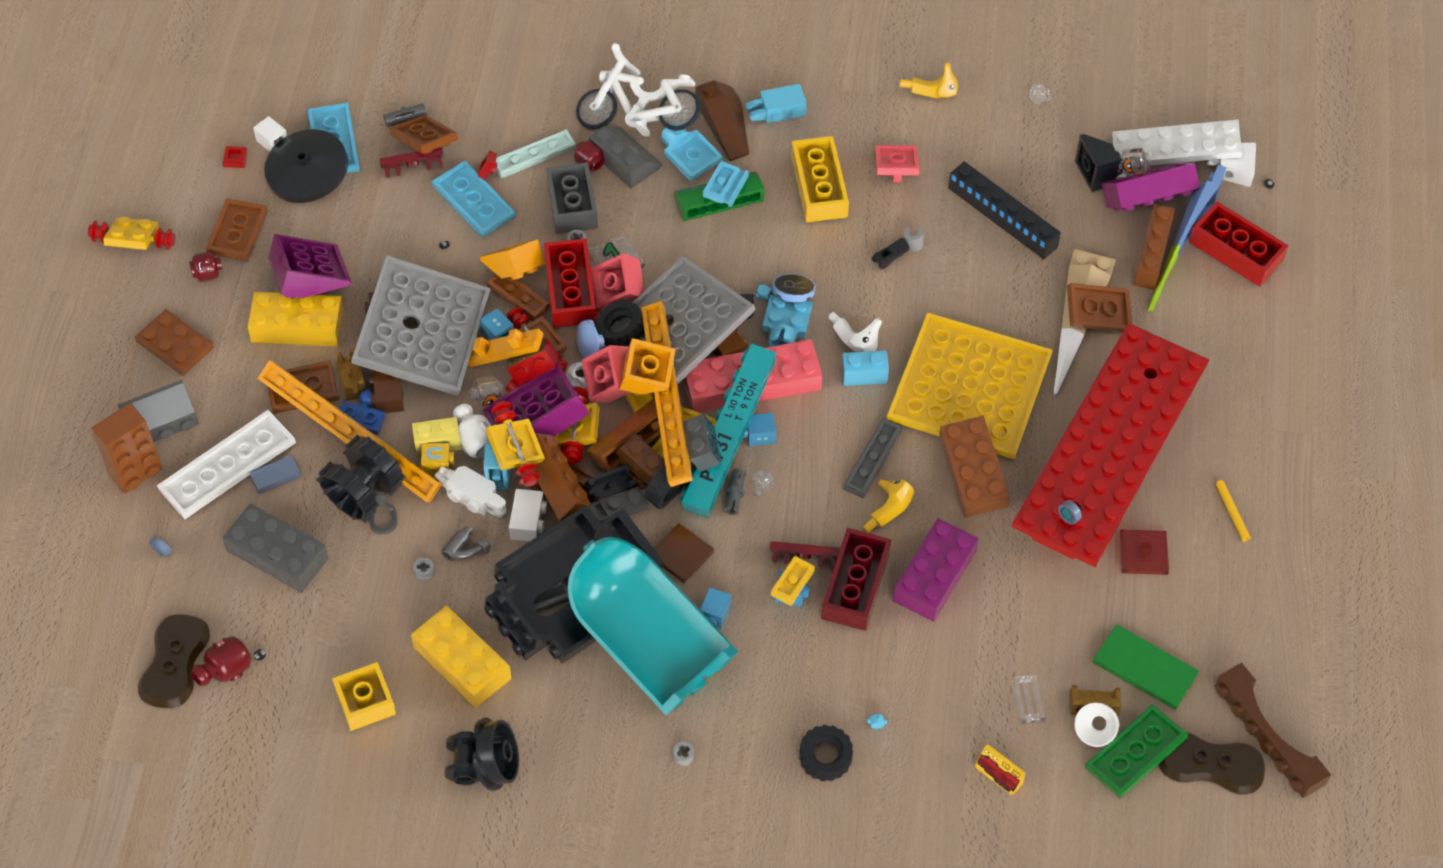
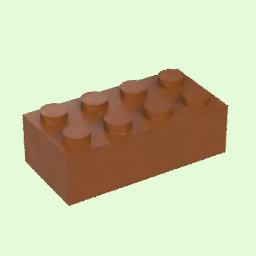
[91,403,162,494]
[939,415,1010,518]

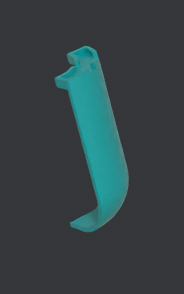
[568,537,739,715]

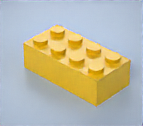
[791,136,849,223]
[247,292,344,347]
[411,605,511,708]

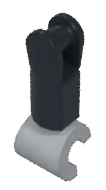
[872,227,924,269]

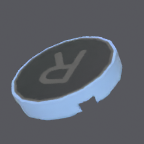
[772,274,816,303]

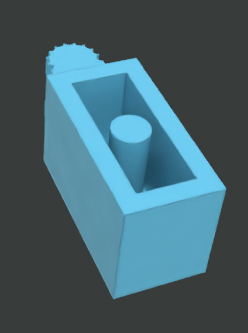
[746,83,807,123]

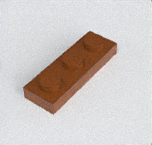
[487,274,550,320]

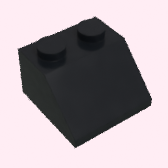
[1075,134,1122,192]

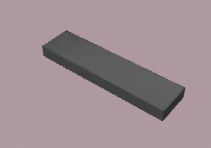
[843,418,903,499]

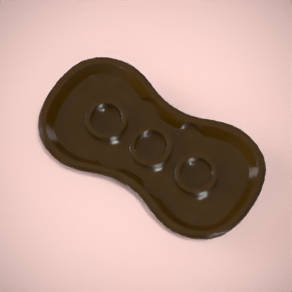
[138,614,210,708]
[1159,732,1265,794]

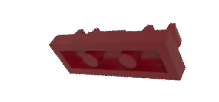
[380,147,443,178]
[770,541,840,568]

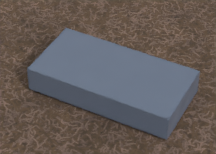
[249,455,301,494]

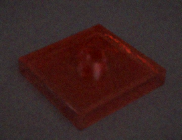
[1119,529,1169,575]

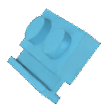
[703,161,749,207]

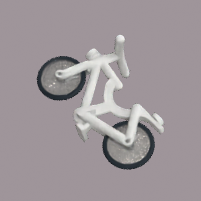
[576,43,700,136]

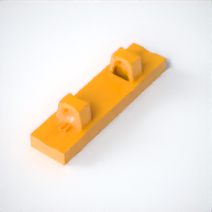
[468,328,544,367]

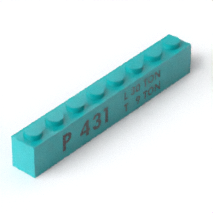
[680,343,777,518]

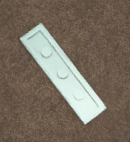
[496,129,576,179]

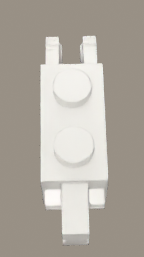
[434,466,507,518]

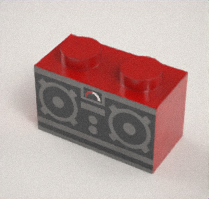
[506,338,558,386]

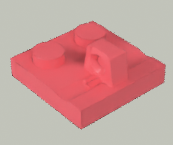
[875,145,920,182]

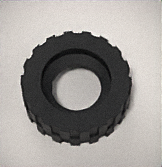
[595,300,645,346]
[644,465,685,509]
[799,725,853,781]

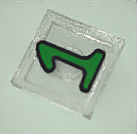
[588,233,645,269]

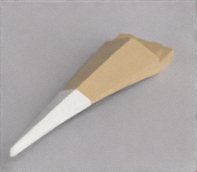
[1053,249,1116,397]

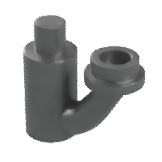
[441,526,491,561]

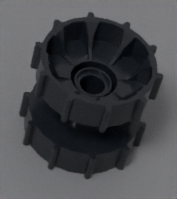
[316,434,406,523]

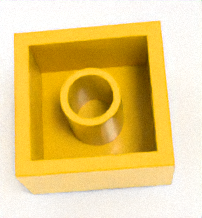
[332,662,396,731]

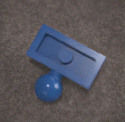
[340,390,386,435]

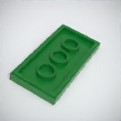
[1092,624,1199,710]
[1085,704,1188,799]

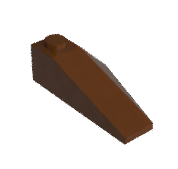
[695,80,749,161]

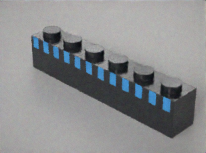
[948,161,1061,259]

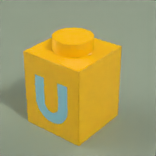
[421,443,455,475]

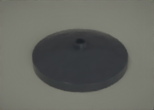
[264,129,348,203]

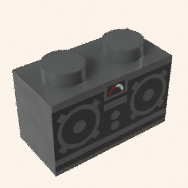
[683,414,722,471]

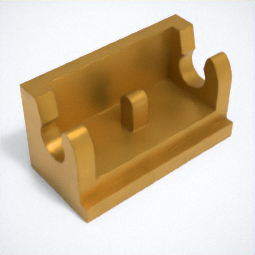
[336,347,366,401]
[1070,685,1121,717]

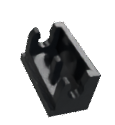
[582,464,635,503]

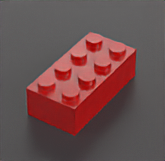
[1189,201,1289,287]
[544,238,596,328]

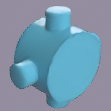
[754,284,772,301]
[867,714,887,729]

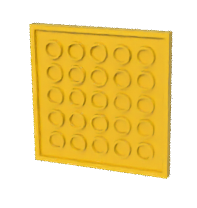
[887,312,1053,460]

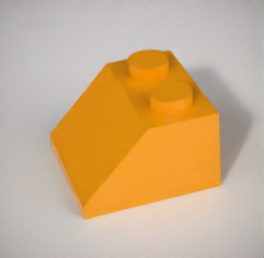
[480,239,546,280]
[620,338,676,395]

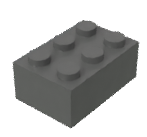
[546,162,598,233]

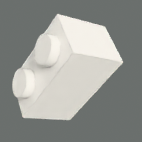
[509,489,548,542]

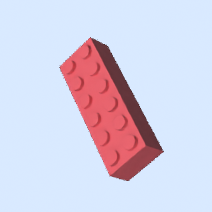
[683,339,822,413]

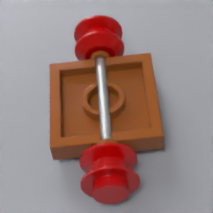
[506,307,568,372]

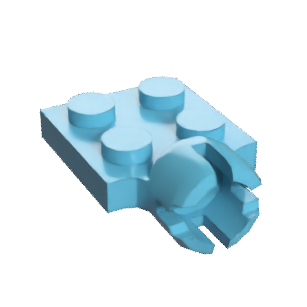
[661,122,723,182]
[762,295,813,347]

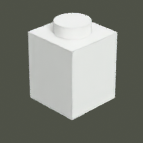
[253,116,287,152]

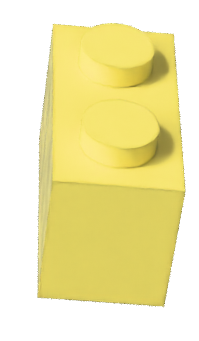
[412,417,462,456]

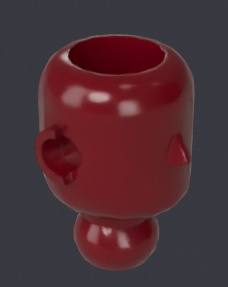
[191,636,251,686]

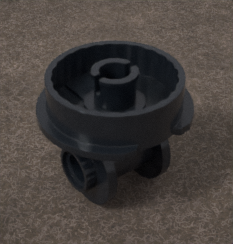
[445,718,519,791]

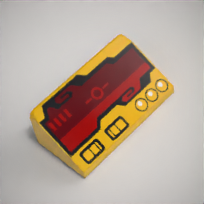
[975,744,1026,795]

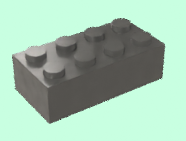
[222,503,329,593]

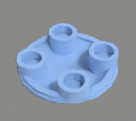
[576,320,605,359]

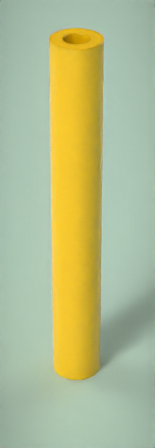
[1215,480,1251,541]

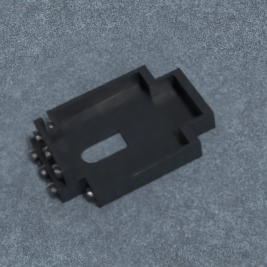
[484,505,664,664]

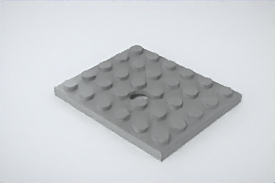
[351,255,491,396]
[598,256,756,384]

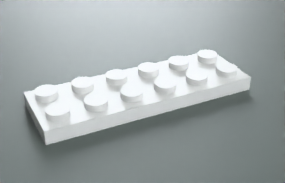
[1112,119,1242,169]
[157,410,296,519]

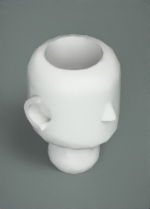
[453,404,491,458]

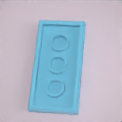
[307,103,360,173]
[431,161,516,238]

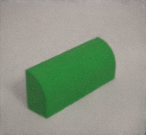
[674,171,764,221]

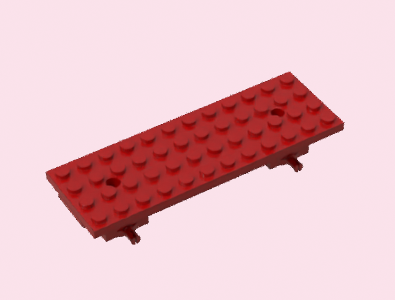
[1011,323,1209,568]

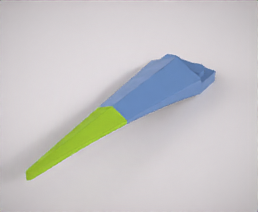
[1147,165,1226,312]

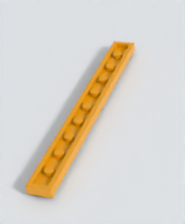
[641,301,693,487]
[257,360,442,503]

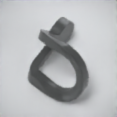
[368,491,397,534]

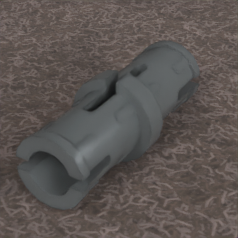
[383,103,427,127]
[724,469,746,515]

